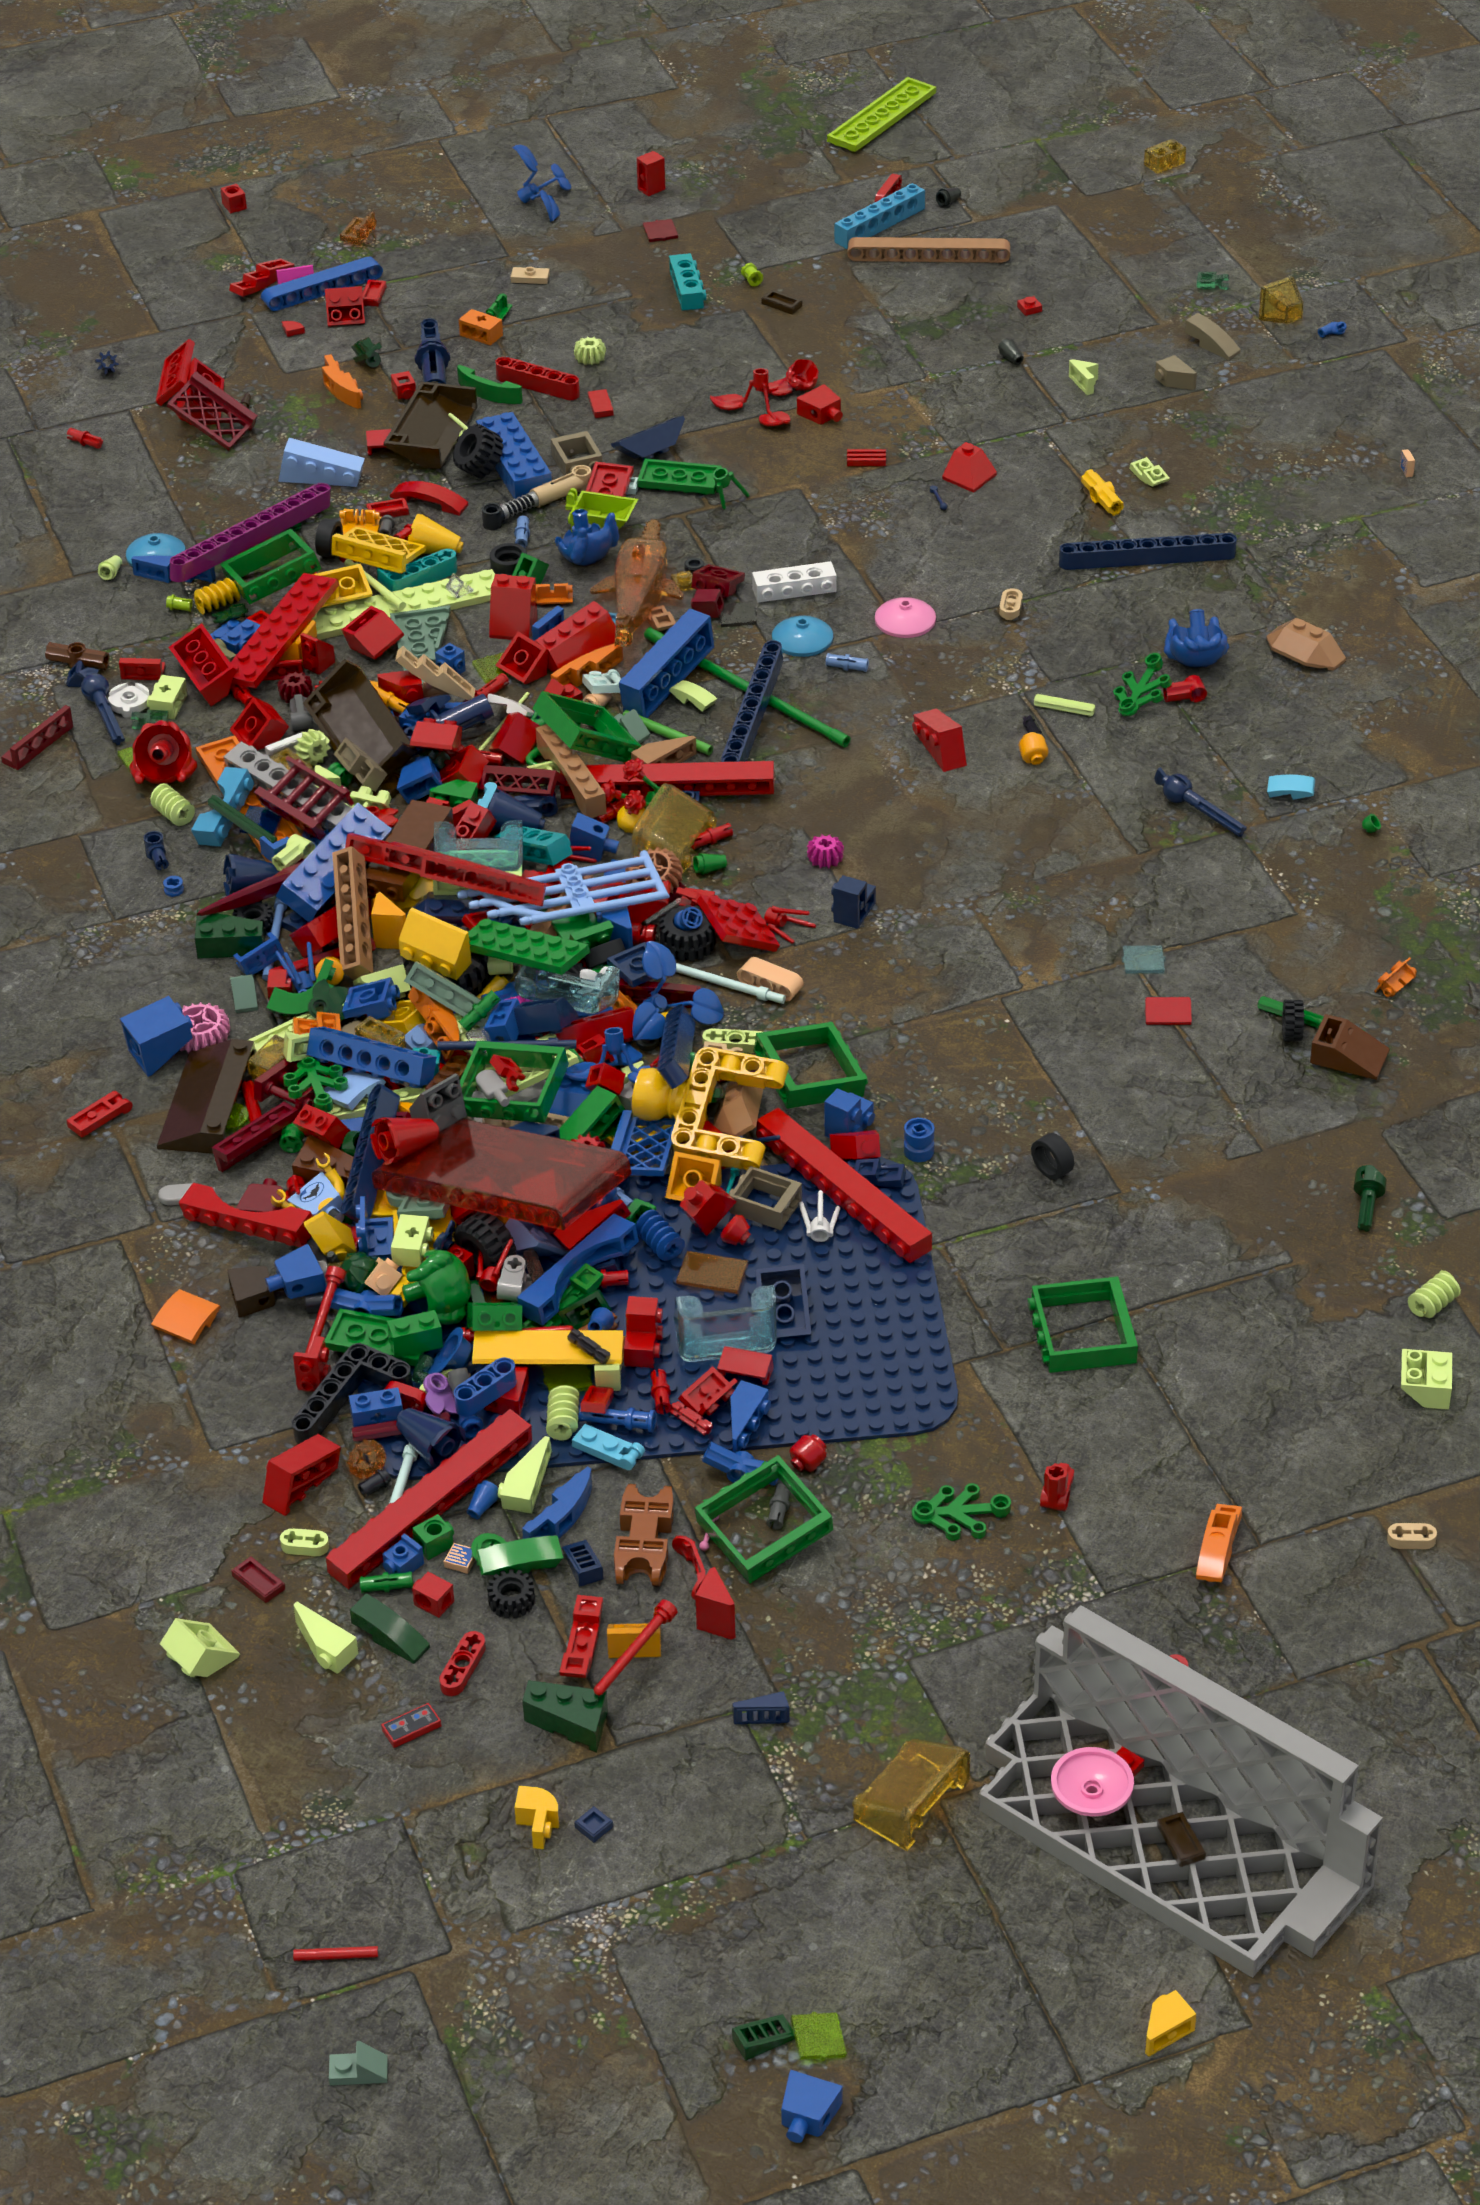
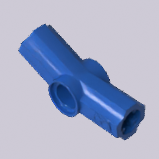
[330,1288,404,1316]
[702,1442,779,1485]

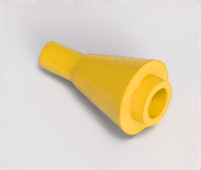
[476,975,509,999]

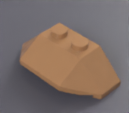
[1266,618,1346,671]
[713,1081,763,1137]

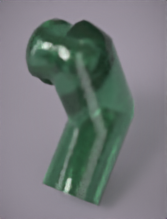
[412,1355,434,1385]

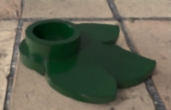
[211,603,249,624]
[308,979,348,1021]

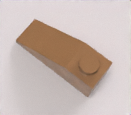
[631,736,696,764]

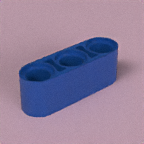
[454,1357,517,1417]

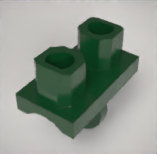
[351,337,382,368]

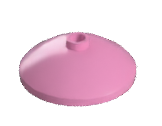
[875,597,936,638]
[1051,1747,1134,1816]

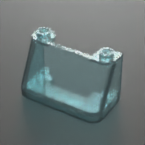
[434,820,523,871]
[515,965,620,1014]
[673,1285,777,1362]

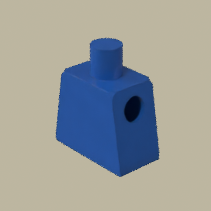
[397,756,442,804]
[569,813,620,862]
[265,1244,327,1299]
[781,2070,843,2143]

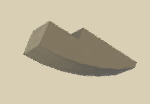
[1185,313,1241,360]
[334,737,387,792]

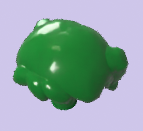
[402,1249,471,1325]

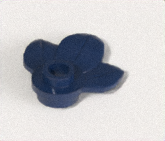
[426,1220,455,1259]

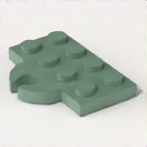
[386,1161,468,1220]

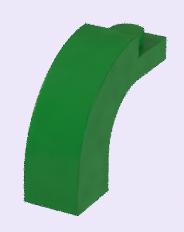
[266,958,336,1017]

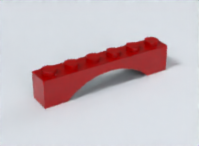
[178,1183,313,1247]

